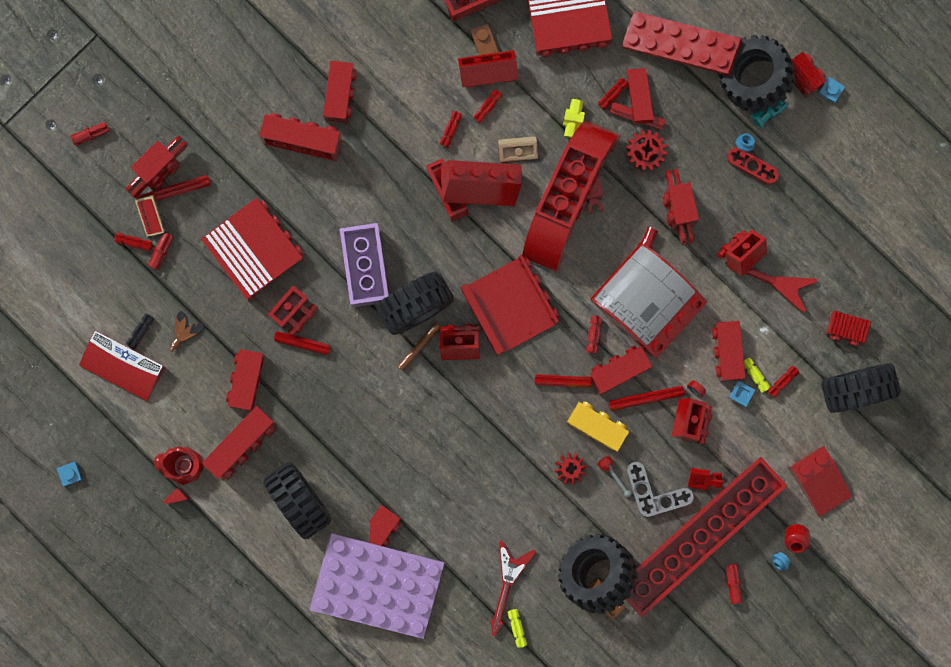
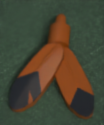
[170,311,204,352]

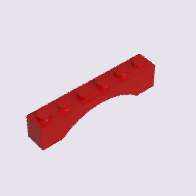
[369,505,401,547]

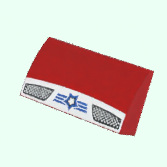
[79,330,166,401]

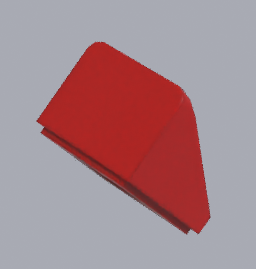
[164,489,189,504]

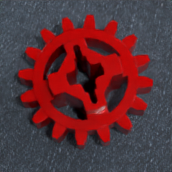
[626,130,667,172]

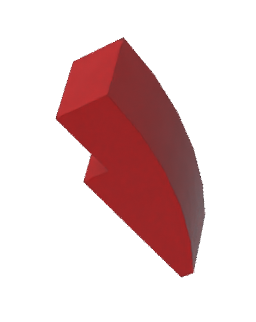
[426,158,469,222]

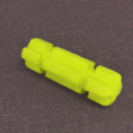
[744,357,770,393]
[508,609,527,648]

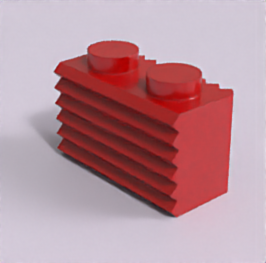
[792,51,826,98]
[825,311,872,347]

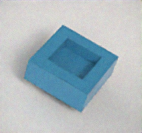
[818,77,845,104]
[728,381,755,407]
[57,462,83,487]

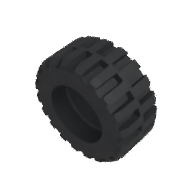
[718,35,795,113]
[377,271,454,335]
[821,363,901,413]
[263,462,332,539]
[558,534,638,614]

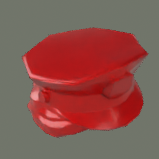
[154,447,204,485]

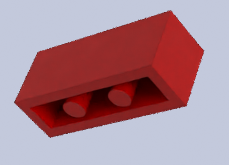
[458,50,519,88]
[323,60,357,123]
[711,321,745,382]
[589,346,652,395]
[226,349,265,411]

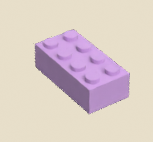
[340,223,389,307]

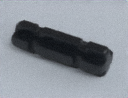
[126,313,154,349]

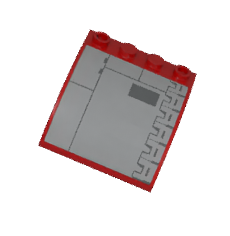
[590,242,707,359]

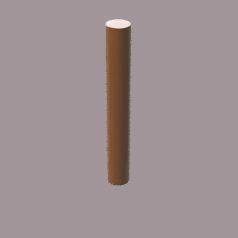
[397,323,441,371]

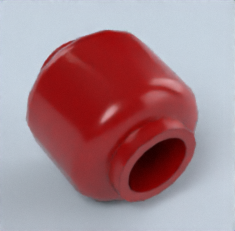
[784,524,811,553]

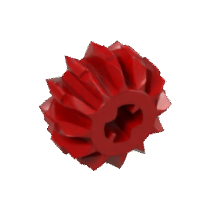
[554,452,587,486]

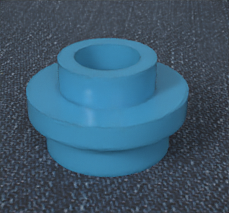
[736,134,755,152]
[772,552,791,571]

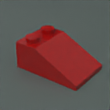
[788,446,852,517]

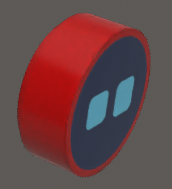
[687,380,706,398]

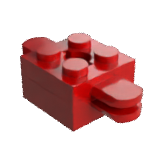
[125,136,188,198]
[662,169,699,245]

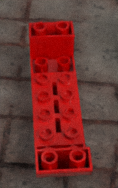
[522,121,621,272]

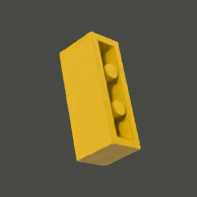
[566,401,629,452]

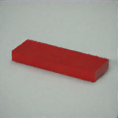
[626,68,654,124]

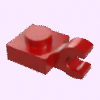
[687,468,723,490]

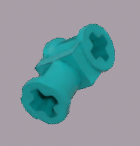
[750,100,789,128]

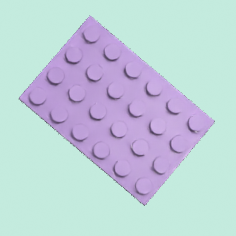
[310,533,444,639]

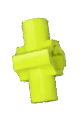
[563,99,585,139]

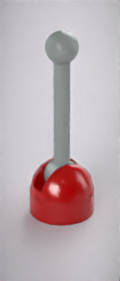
[597,455,632,498]

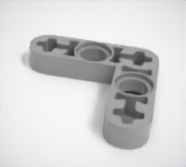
[627,462,694,517]

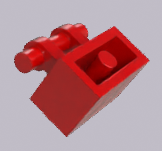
[717,230,768,277]
[268,285,318,337]
[439,324,480,360]
[671,398,713,445]

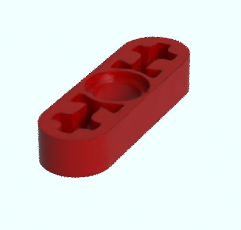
[727,148,779,185]

